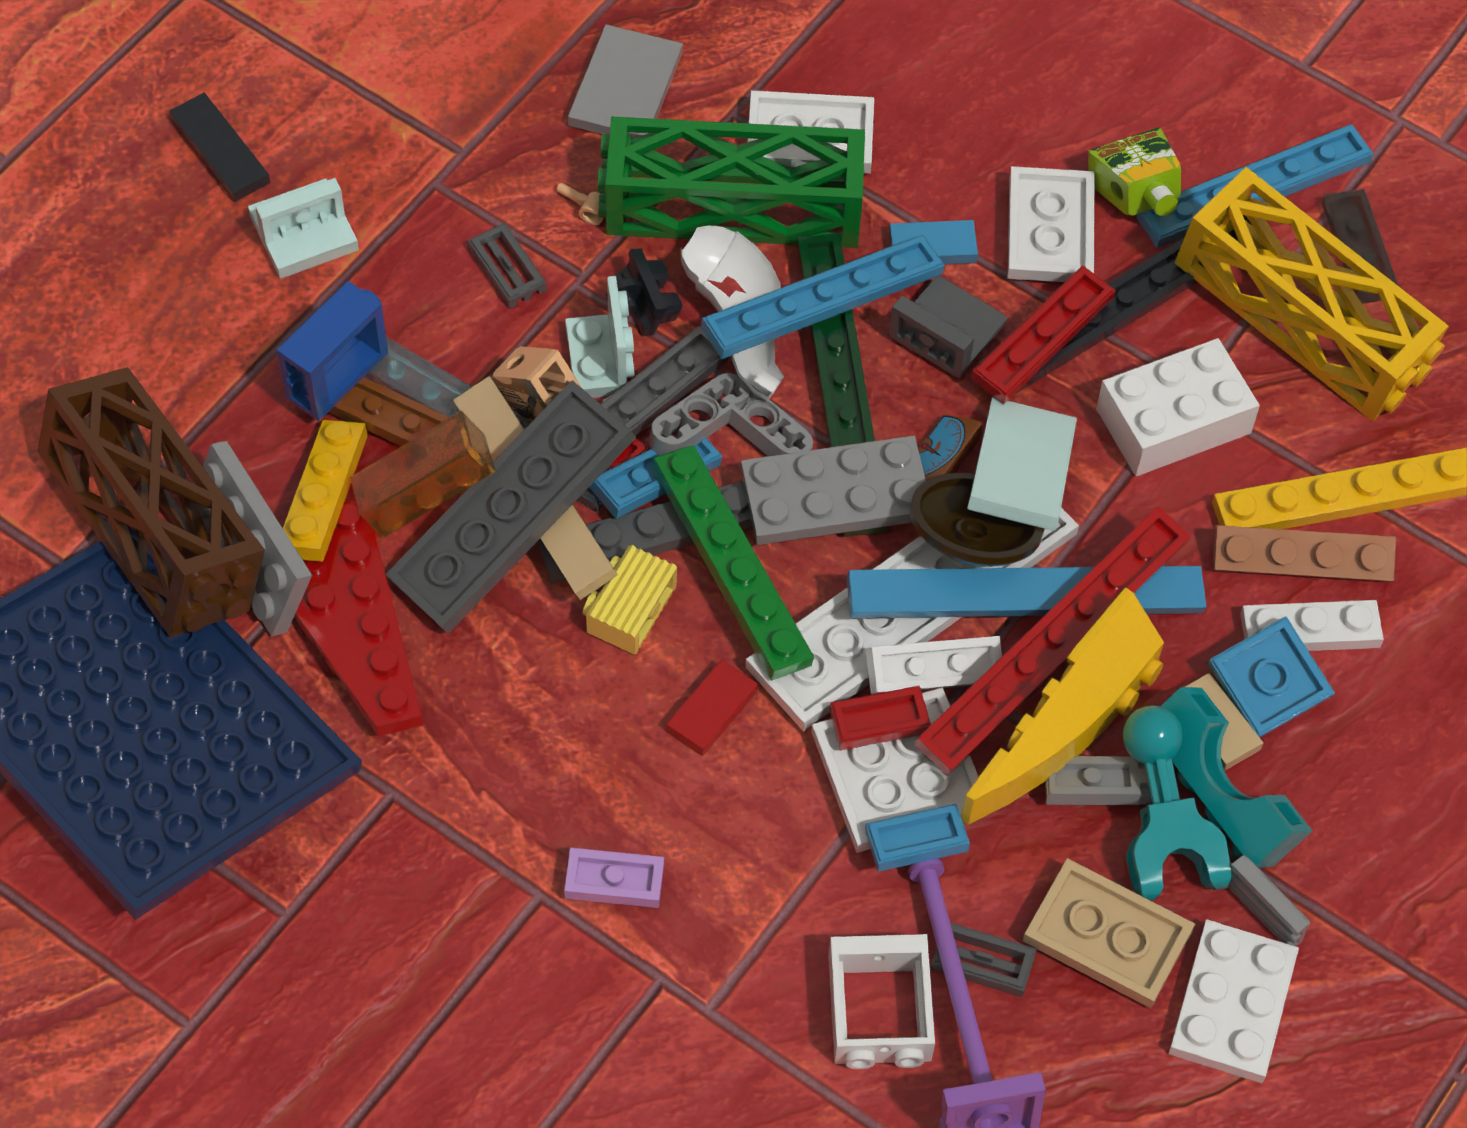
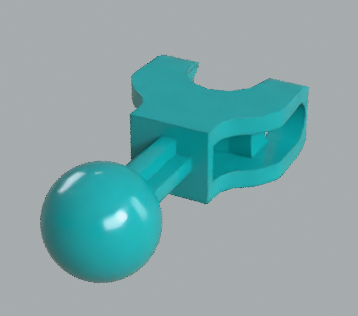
[1123,705,1231,901]

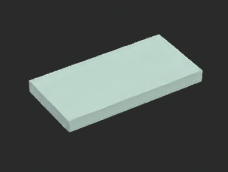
[967,397,1077,531]

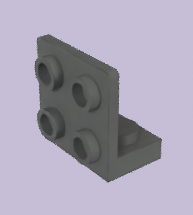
[889,276,1007,379]

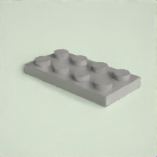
[740,435,926,545]
[196,441,312,636]

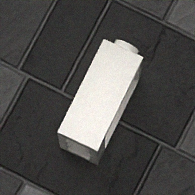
[828,934,935,1069]

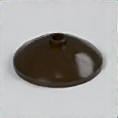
[910,473,1044,567]

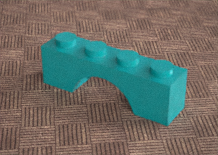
[1161,687,1312,868]

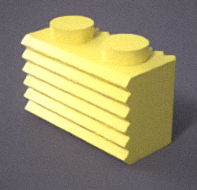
[583,545,677,655]

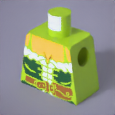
[1088,127,1181,216]

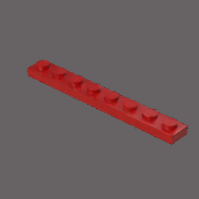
[914,506,1191,777]

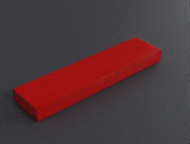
[971,265,1116,404]

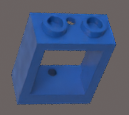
[277,281,388,421]

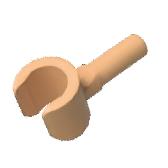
[557,183,603,226]

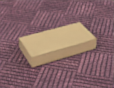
[1172,673,1263,771]

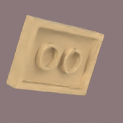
[1023,858,1195,1008]

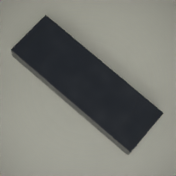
[169,92,271,202]

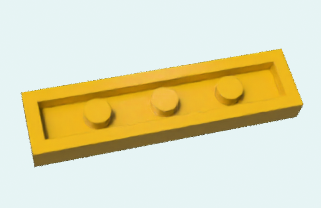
[283,420,368,562]

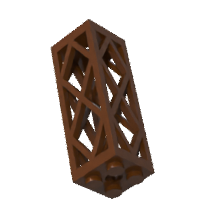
[37,367,265,638]

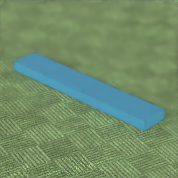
[1136,124,1374,248]
[701,235,945,359]

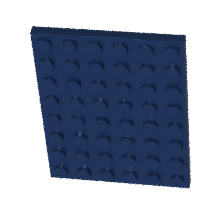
[0,528,362,920]

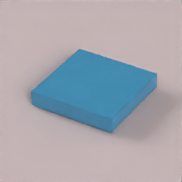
[1207,616,1335,738]

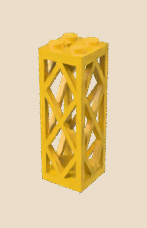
[1174,167,1449,422]

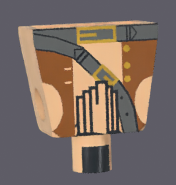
[492,346,582,424]

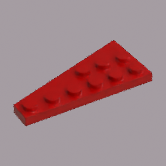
[276,497,423,736]

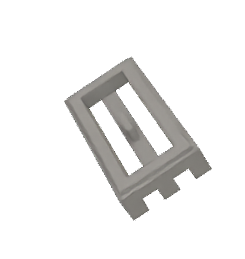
[1228,855,1310,947]

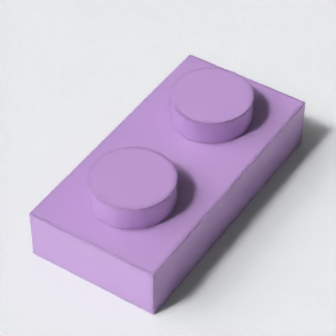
[564,848,664,908]

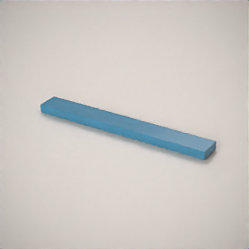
[846,566,1207,618]

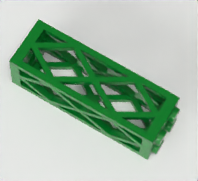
[598,116,865,248]

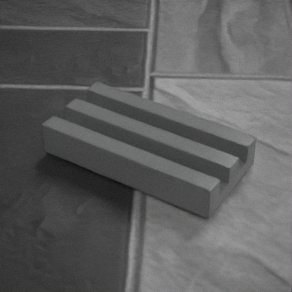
[468,223,547,309]
[931,923,1037,998]

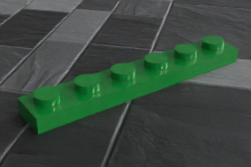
[652,445,814,681]

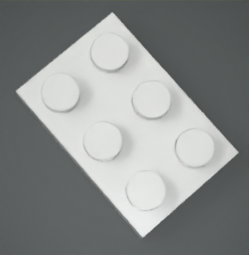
[748,90,874,174]
[1007,166,1094,282]
[1168,919,1299,1084]

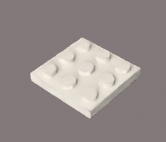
[811,687,979,853]

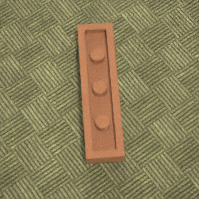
[1212,525,1396,582]

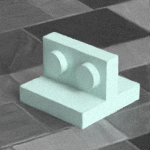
[248,178,359,279]

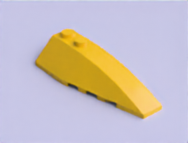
[961,587,1164,825]

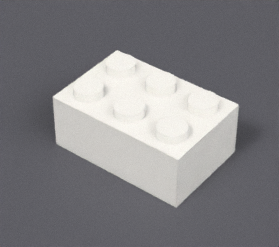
[1096,338,1260,477]

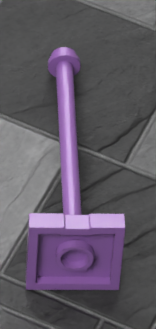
[908,859,1046,1128]

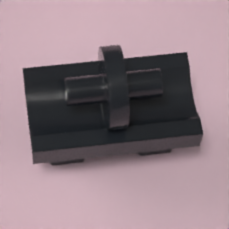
[606,248,682,336]

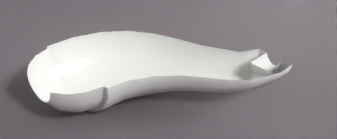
[681,225,784,401]

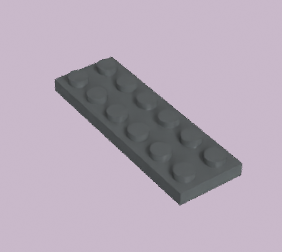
[386,380,636,634]

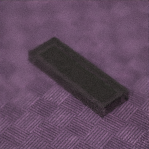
[1322,189,1399,304]

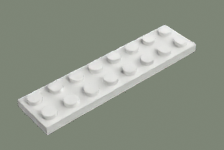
[745,508,1079,731]

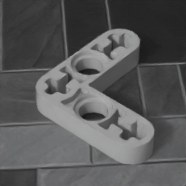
[648,373,814,456]

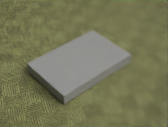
[568,24,683,139]

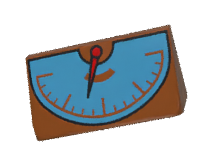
[918,415,982,481]

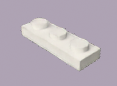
[1240,600,1384,651]
[865,636,1002,695]

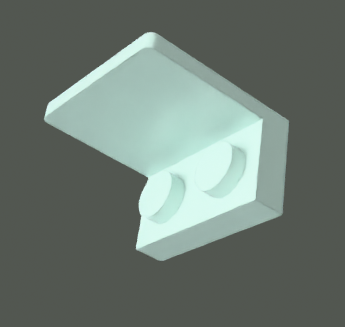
[565,276,634,398]

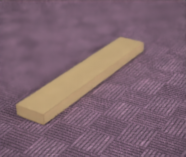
[453,376,618,600]

